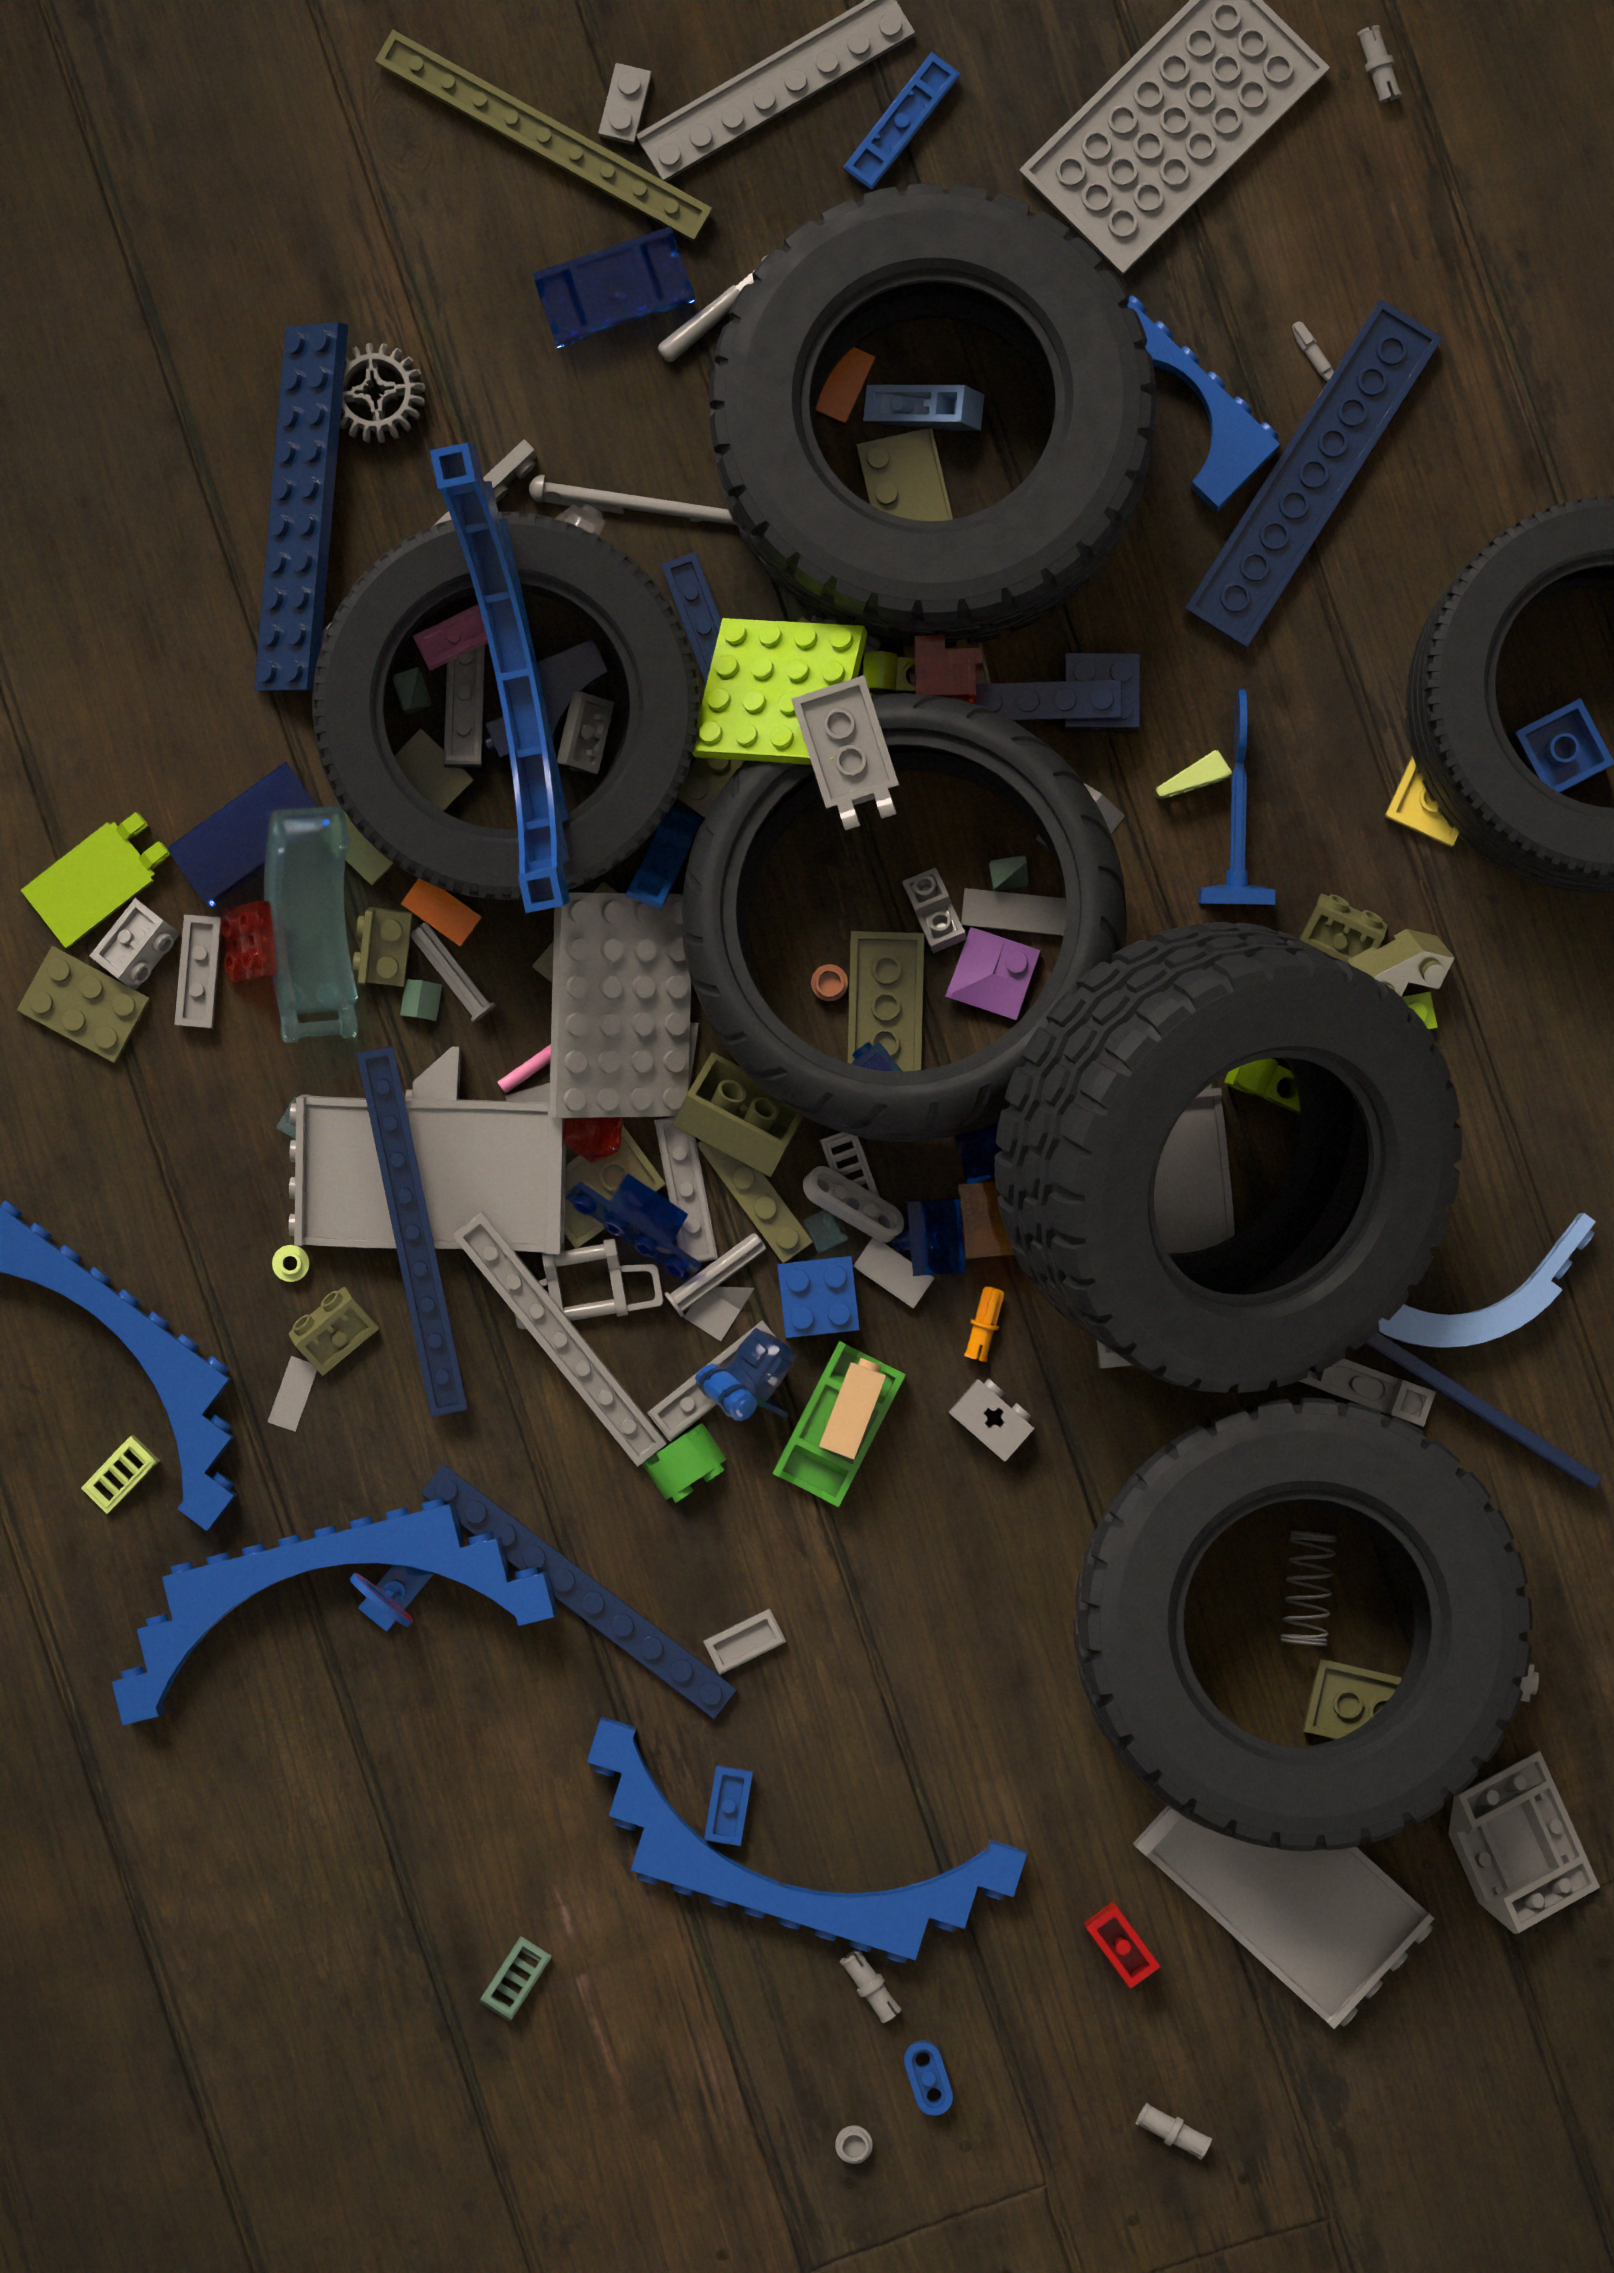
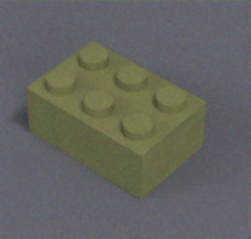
[672,1052,804,1177]

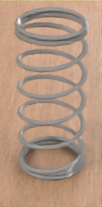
[1280,1530,1338,1646]

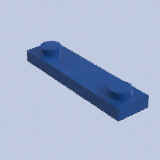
[843,52,961,192]

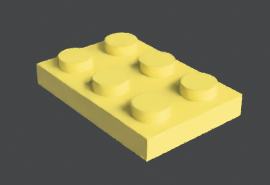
[1384,756,1459,847]

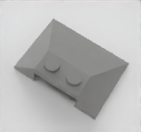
[1448,1751,1600,1934]

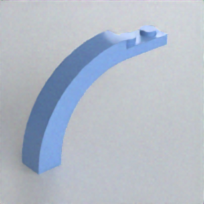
[1378,1213,1596,1347]

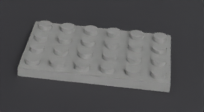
[549,892,691,1118]

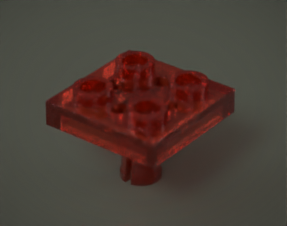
[221,901,294,984]

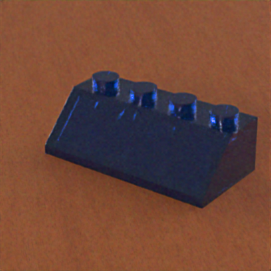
[167,762,330,908]

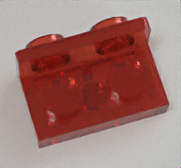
[563,1117,623,1163]

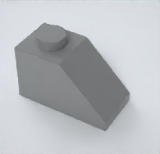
[405,1047,462,1100]

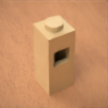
[819,1358,886,1460]

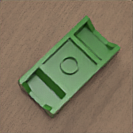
[772,1341,906,1507]

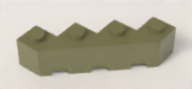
[1279,929,1455,1059]

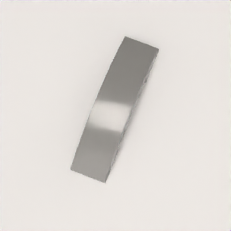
[1299,1358,1436,1427]

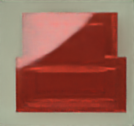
[915,635,983,702]

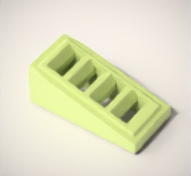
[1153,750,1233,800]
[81,1435,160,1514]

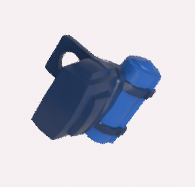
[695,1328,796,1421]

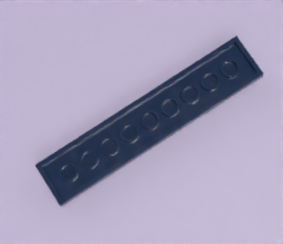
[1184,299,1443,649]
[254,322,348,693]

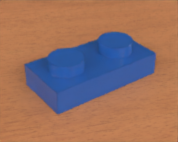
[704,1765,753,1846]

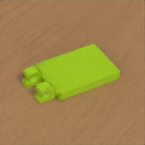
[21,812,171,949]

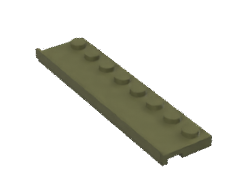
[856,426,991,703]

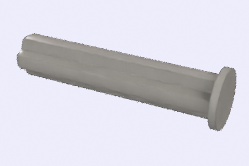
[411,923,496,1023]
[664,1233,766,1318]

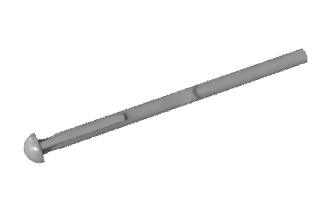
[529,475,737,525]

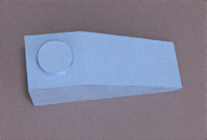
[863,385,984,431]

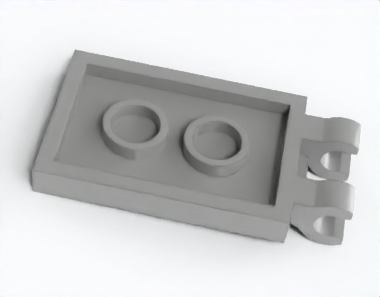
[791,675,899,830]

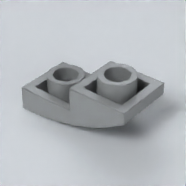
[902,867,967,953]

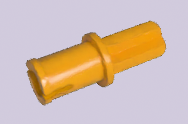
[964,1287,1004,1362]

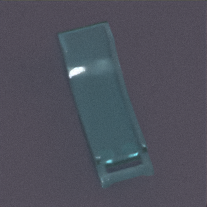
[264,806,358,1043]

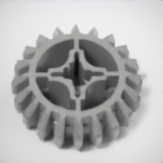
[340,343,425,443]

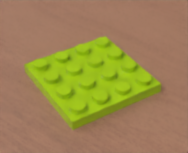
[692,618,868,765]

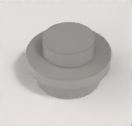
[835,2125,873,2164]

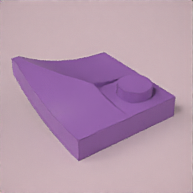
[945,927,1041,1020]

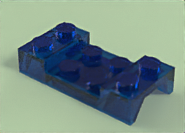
[532,226,696,348]

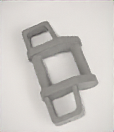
[515,1238,663,1329]

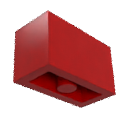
[1084,1901,1160,1989]

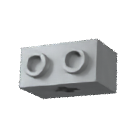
[948,1378,1034,1462]

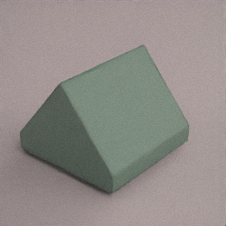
[400,979,442,1021]

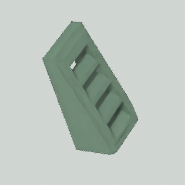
[479,1936,552,2022]

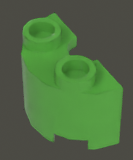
[642,1423,727,1503]

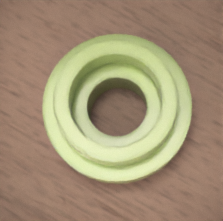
[272,1245,310,1282]

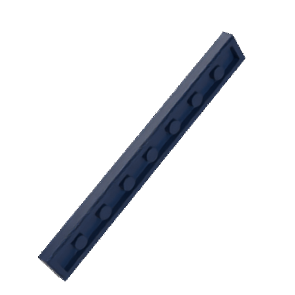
[1364,1332,1602,1488]

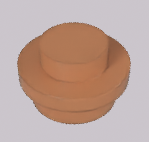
[811,964,848,1001]

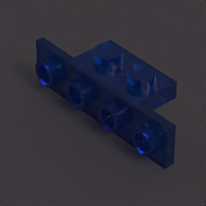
[565,1173,702,1279]

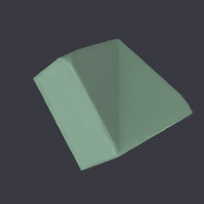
[392,667,432,715]
[988,855,1029,891]

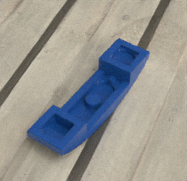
[626,806,702,910]

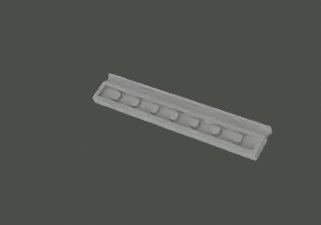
[636,0,915,182]

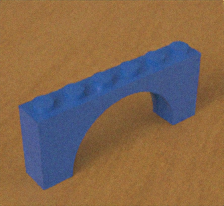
[1128,295,1280,514]

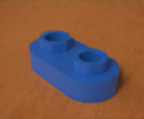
[904,2040,953,2116]

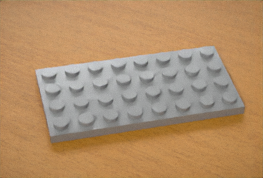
[1018,0,1330,276]

